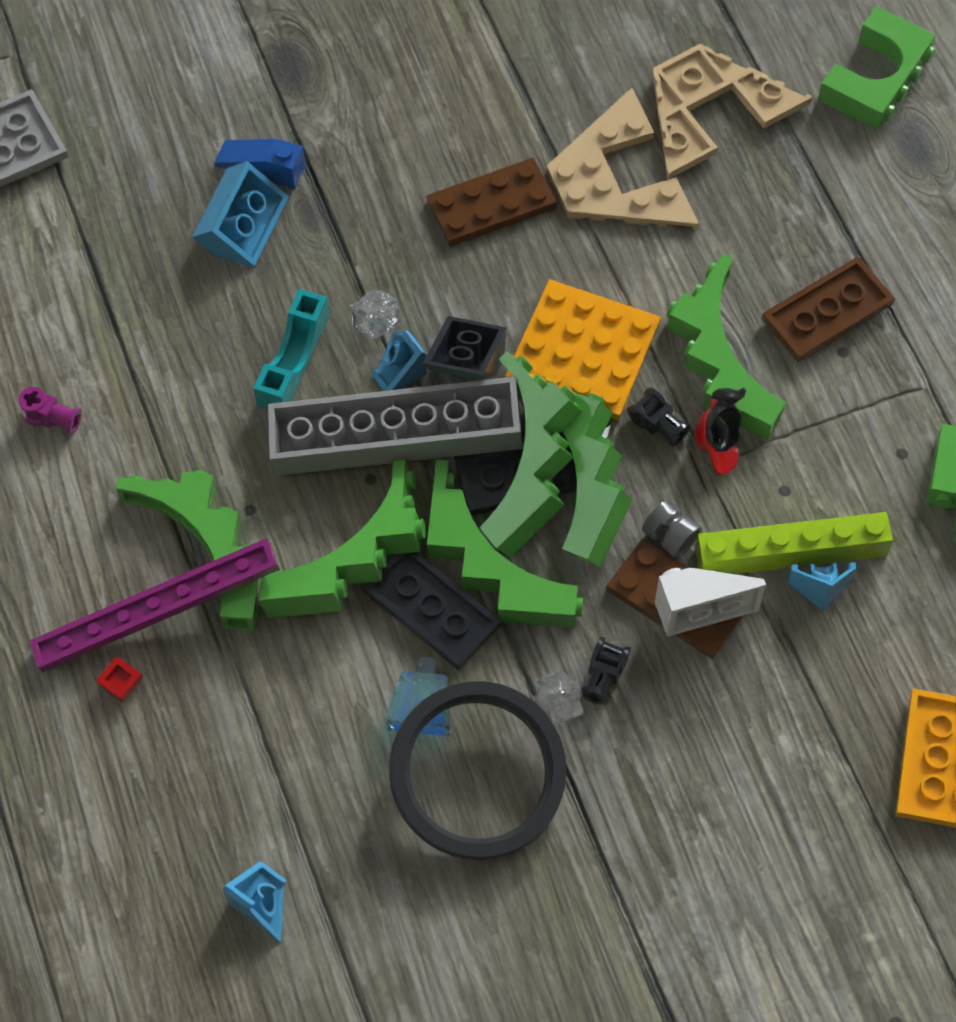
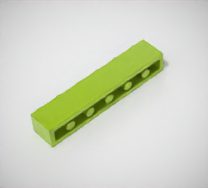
[695,512,893,574]

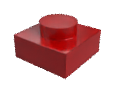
[96,656,143,703]

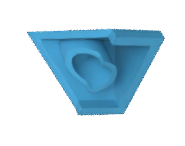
[371,331,427,391]
[787,562,856,611]
[222,861,287,943]

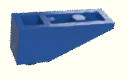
[214,138,306,189]

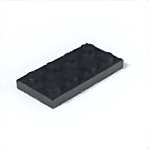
[454,432,577,516]
[363,552,501,671]

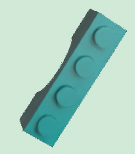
[253,289,330,410]

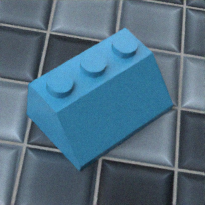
[192,161,289,267]

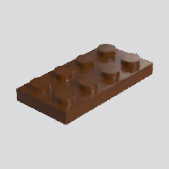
[427,157,557,247]
[762,256,895,362]
[606,538,745,660]

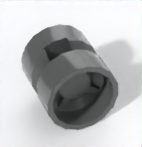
[642,500,702,559]

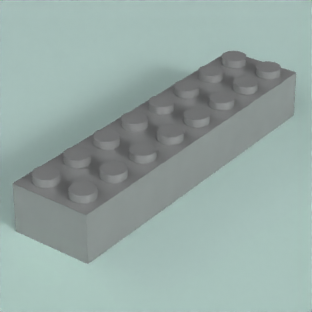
[268,376,523,476]

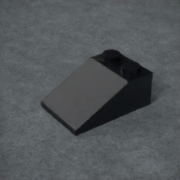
[422,316,507,381]

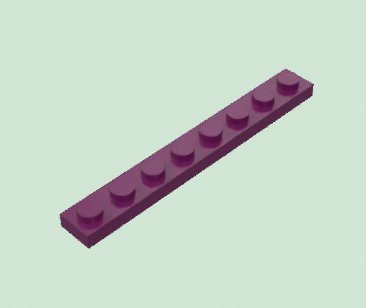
[29,538,280,672]

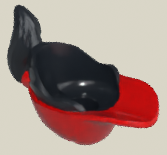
[695,388,746,475]

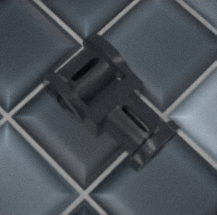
[626,387,691,447]
[579,636,631,705]

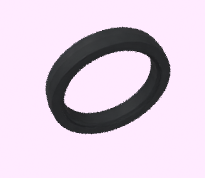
[389,681,566,860]

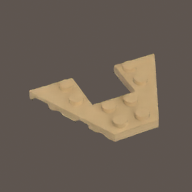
[652,44,812,179]
[547,88,699,230]

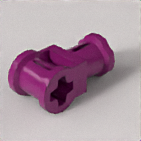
[18,387,82,435]

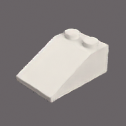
[655,568,766,637]

